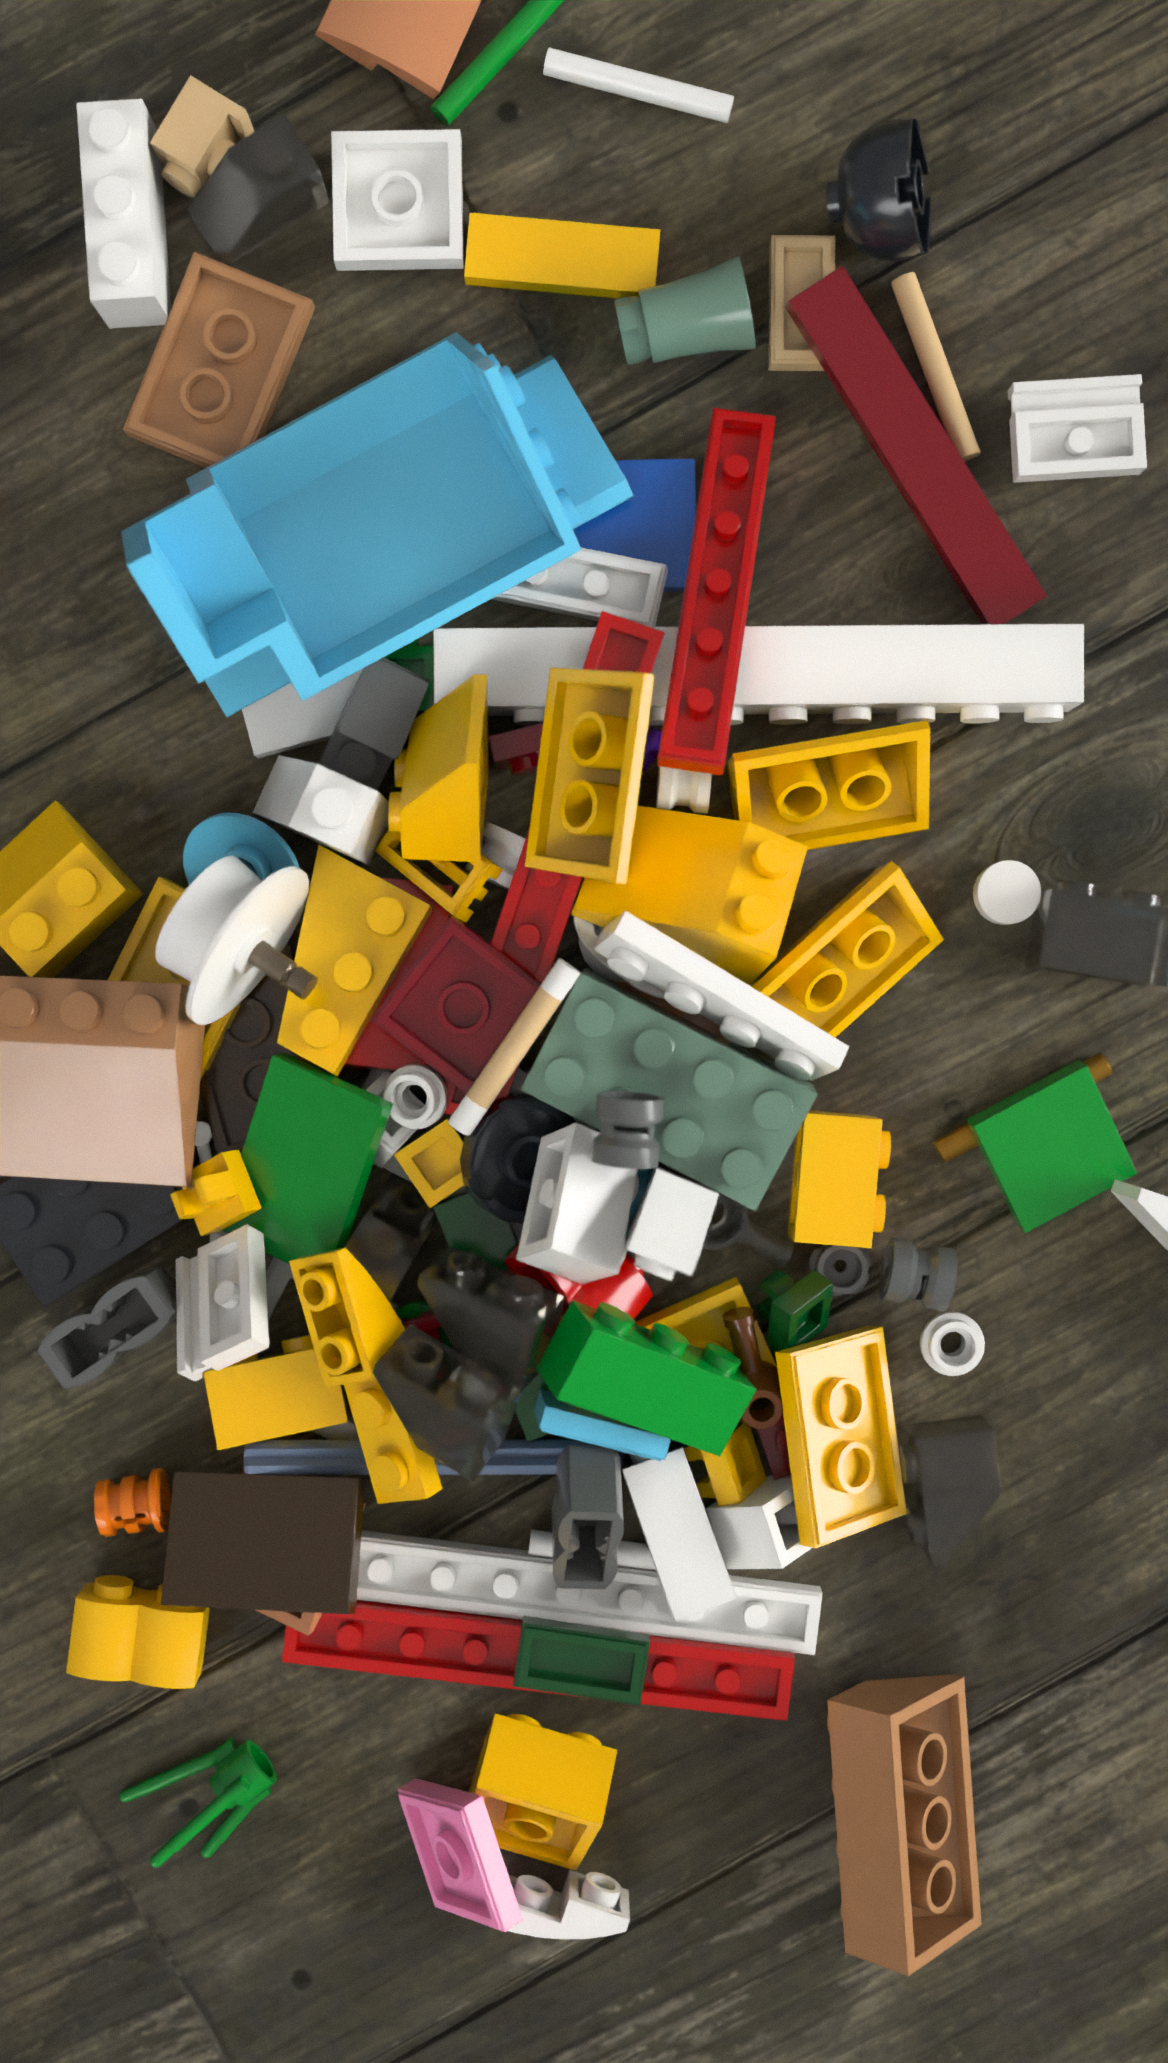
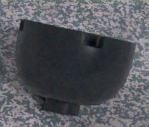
[826,118,931,261]

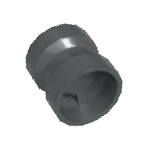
[592,1090,664,1169]
[879,1237,958,1312]

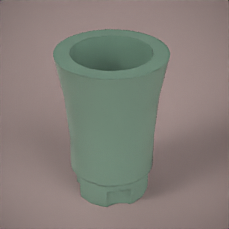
[614,255,756,365]

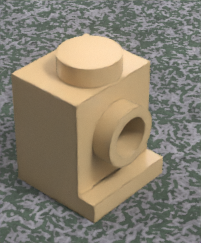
[150,75,257,198]

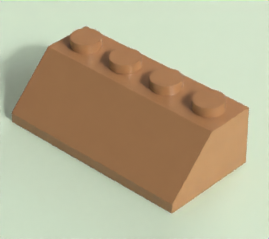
[827,1674,982,1977]

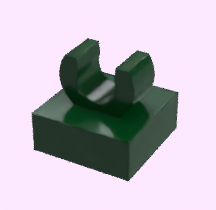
[757,1270,834,1352]

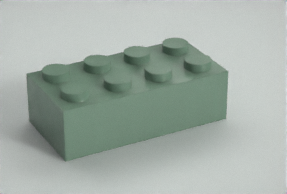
[521,968,817,1211]

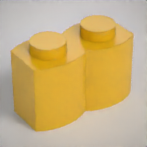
[66,1575,210,1689]

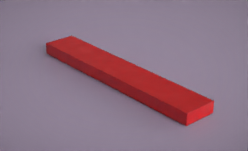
[657,407,776,776]

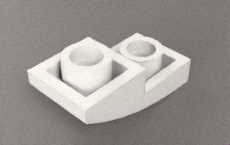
[508,1870,630,1939]

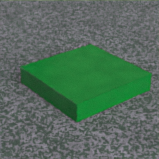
[966,1060,1138,1233]

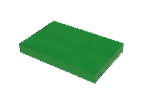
[222,1052,393,1265]

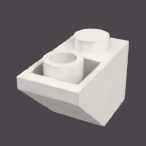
[626,1166,719,1280]

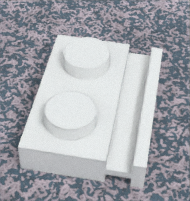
[1008,374,1147,483]
[176,1224,269,1381]

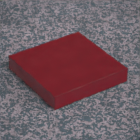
[371,915,541,1094]

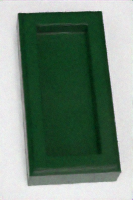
[513,1616,650,1705]

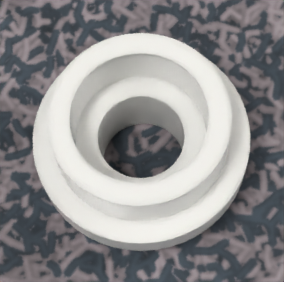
[383,1064,448,1129]
[920,1311,985,1376]

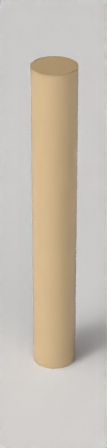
[891,272,981,462]

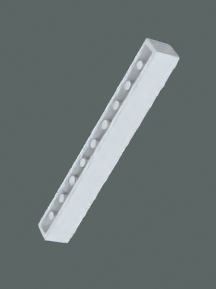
[434,624,1084,726]

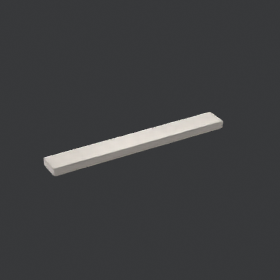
[357,1530,823,1655]

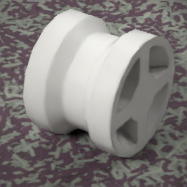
[656,766,712,814]
[465,823,525,890]

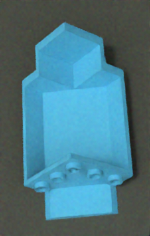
[121,332,634,717]

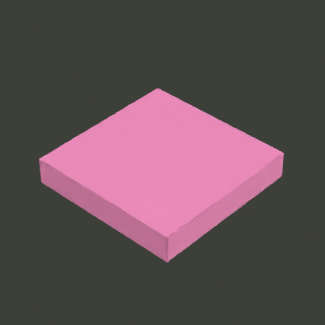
[398,1778,523,1932]

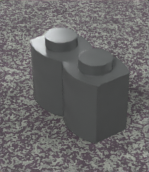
[37,1266,176,1389]
[552,1443,624,1589]

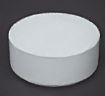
[973,860,1041,925]

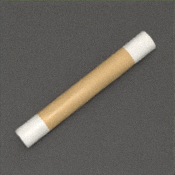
[448,958,581,1136]

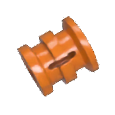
[94,1468,171,1537]

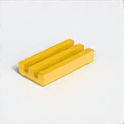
[374,830,504,923]

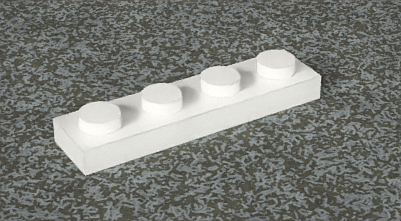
[593,911,849,1081]

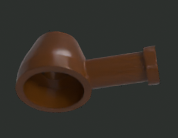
[722,1307,783,1429]

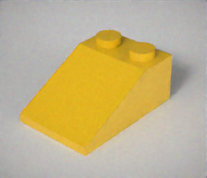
[571,806,808,986]

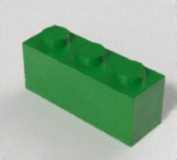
[536,1300,757,1456]

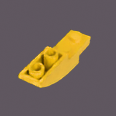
[289,1248,442,1504]

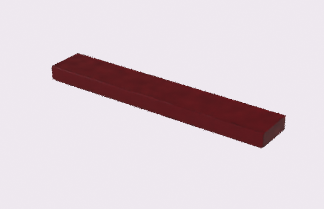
[785,265,1047,625]

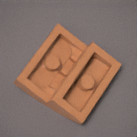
[315,0,481,99]

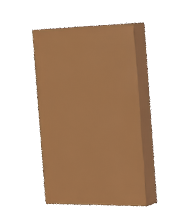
[123,252,315,468]

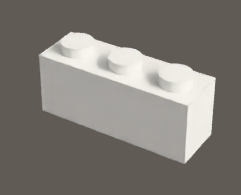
[77,99,171,329]

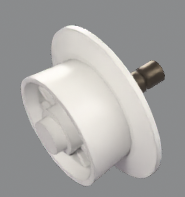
[155,856,318,1025]

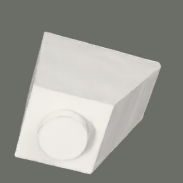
[253,755,389,866]

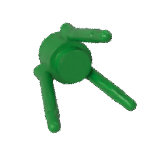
[119,1737,277,1868]

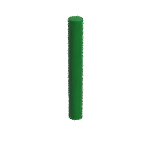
[430,0,565,127]

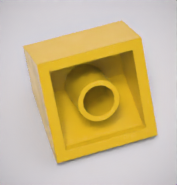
[388,674,489,862]
[0,801,144,978]
[469,1713,617,1871]

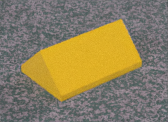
[525,667,654,883]
[725,720,930,850]
[750,861,944,1038]

